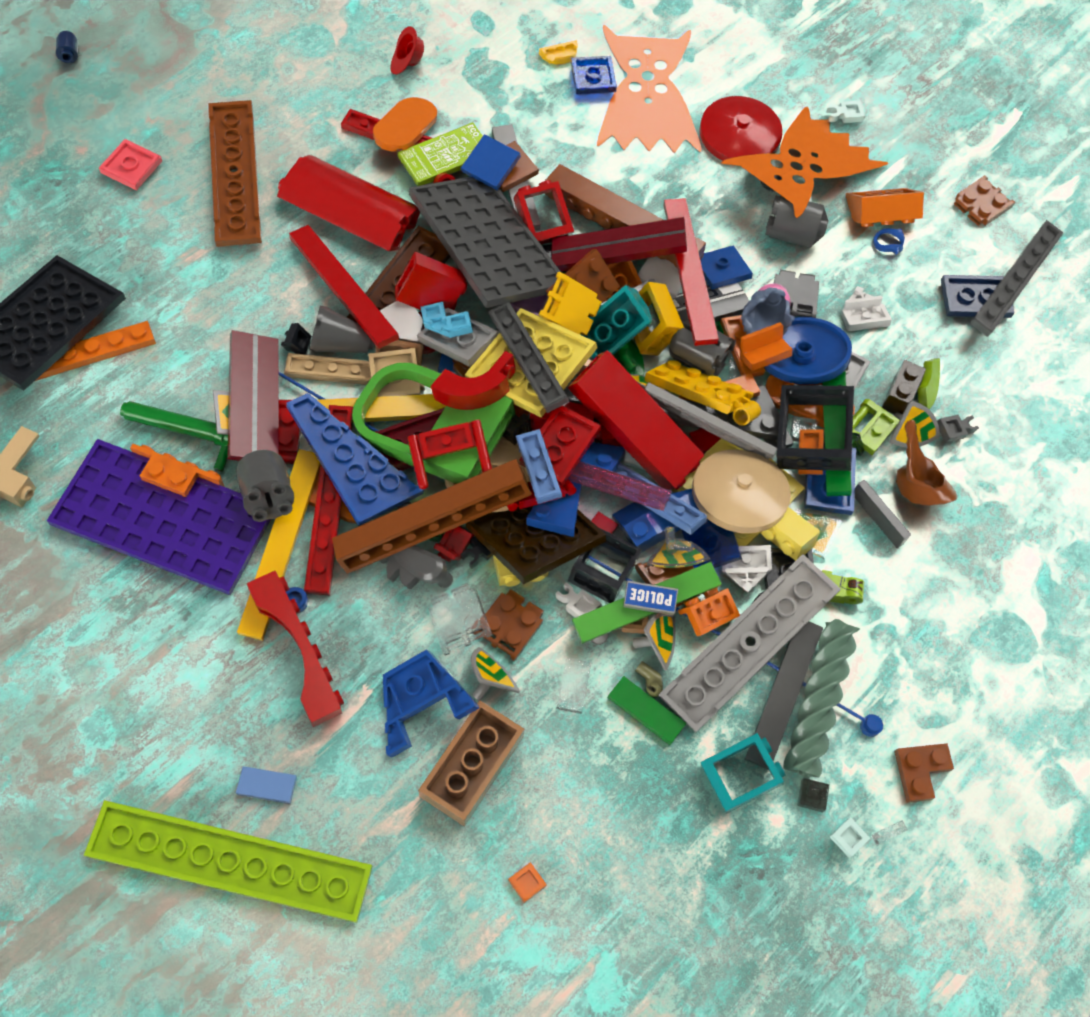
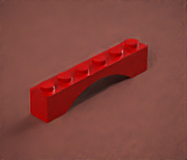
[246,570,344,727]

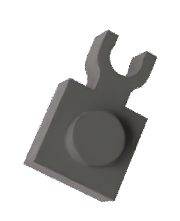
[937,415,979,443]

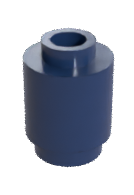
[55,31,78,63]

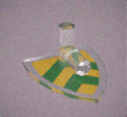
[793,509,843,559]
[646,526,710,568]

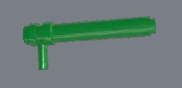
[120,401,228,472]

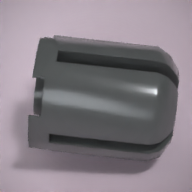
[669,319,736,377]

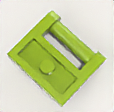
[852,399,900,456]

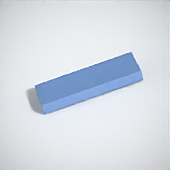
[516,429,562,504]

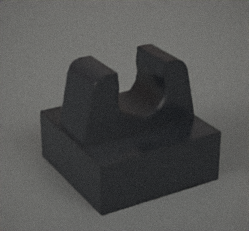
[281,323,312,355]

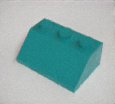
[580,285,652,359]

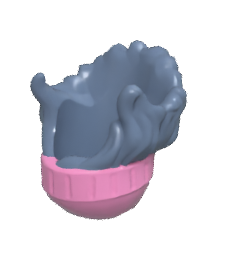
[741,284,795,335]

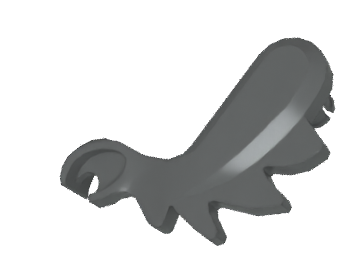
[379,501,453,589]

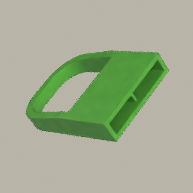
[352,363,515,484]

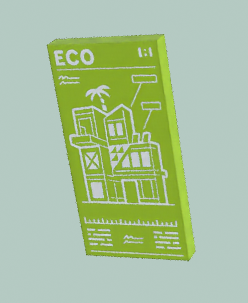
[398,122,483,186]

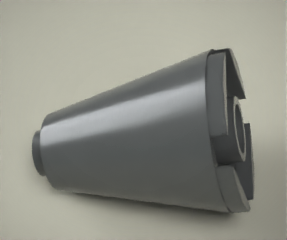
[310,305,374,353]

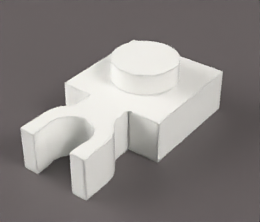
[556,582,602,618]

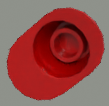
[390,26,424,75]

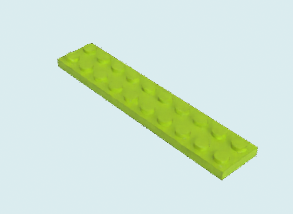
[84,800,373,923]

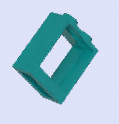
[700,733,786,814]

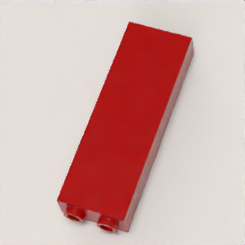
[567,350,704,491]

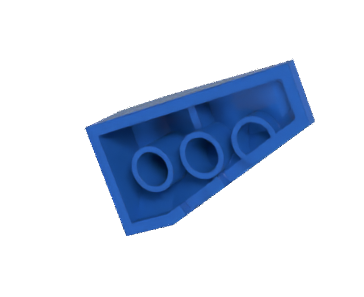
[612,489,700,554]

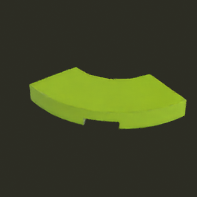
[917,358,940,409]

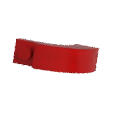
[431,351,516,410]

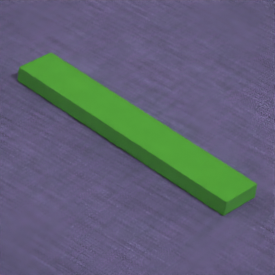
[572,562,722,644]

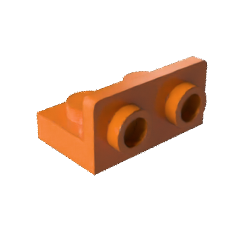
[678,588,740,636]

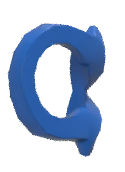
[873,228,905,255]

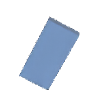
[236,766,297,804]

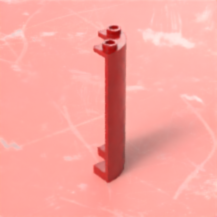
[277,155,420,251]

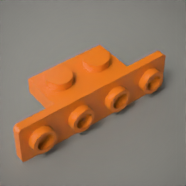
[130,444,225,497]

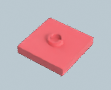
[99,139,162,191]

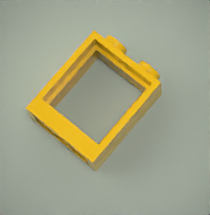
[634,282,684,356]

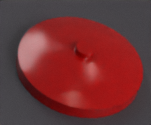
[699,96,783,161]

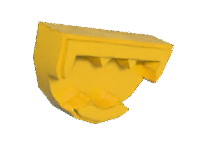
[539,40,578,65]

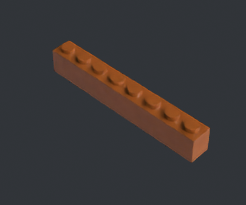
[545,164,706,268]
[332,459,532,574]

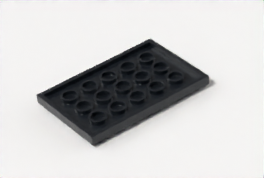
[0,255,126,391]

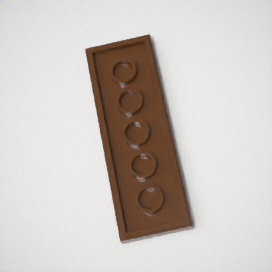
[347,225,450,322]

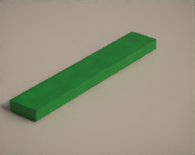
[822,371,852,496]

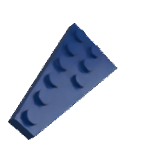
[286,393,424,526]

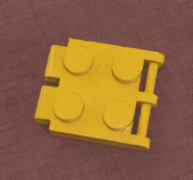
[538,272,602,336]

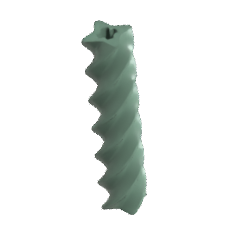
[783,619,861,778]

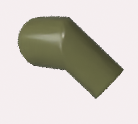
[635,661,663,697]

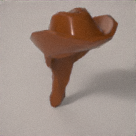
[896,420,958,506]

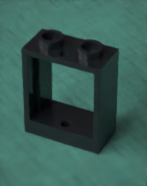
[567,527,642,603]

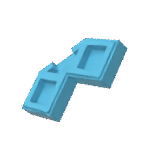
[421,302,473,338]

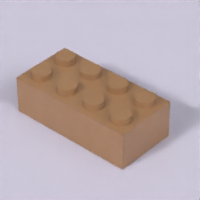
[418,700,525,827]

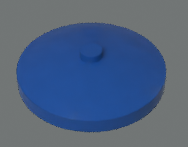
[764,317,852,385]

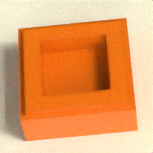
[508,862,547,903]

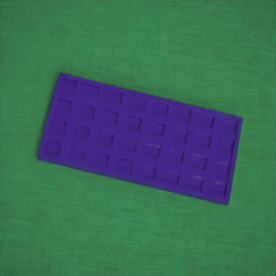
[46,439,271,596]

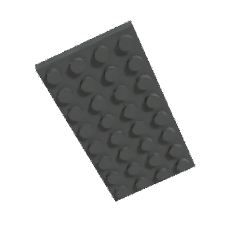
[409,177,561,308]

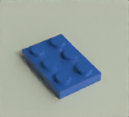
[804,445,856,515]

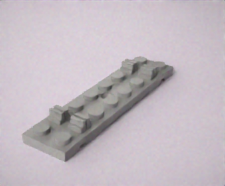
[659,554,841,733]

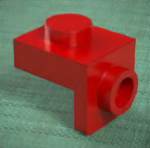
[433,526,474,562]

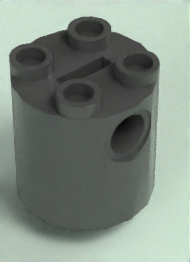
[765,195,828,248]
[236,450,294,522]

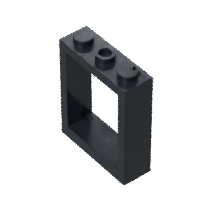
[777,384,854,471]

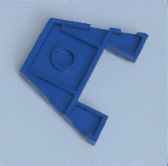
[383,650,479,757]

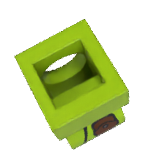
[822,570,864,604]

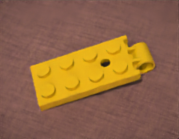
[644,360,761,426]

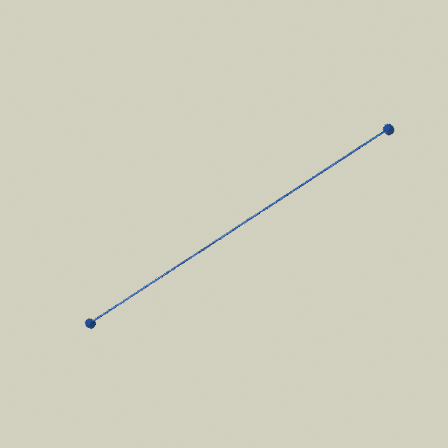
[279,372,883,737]

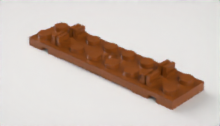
[208,100,262,247]

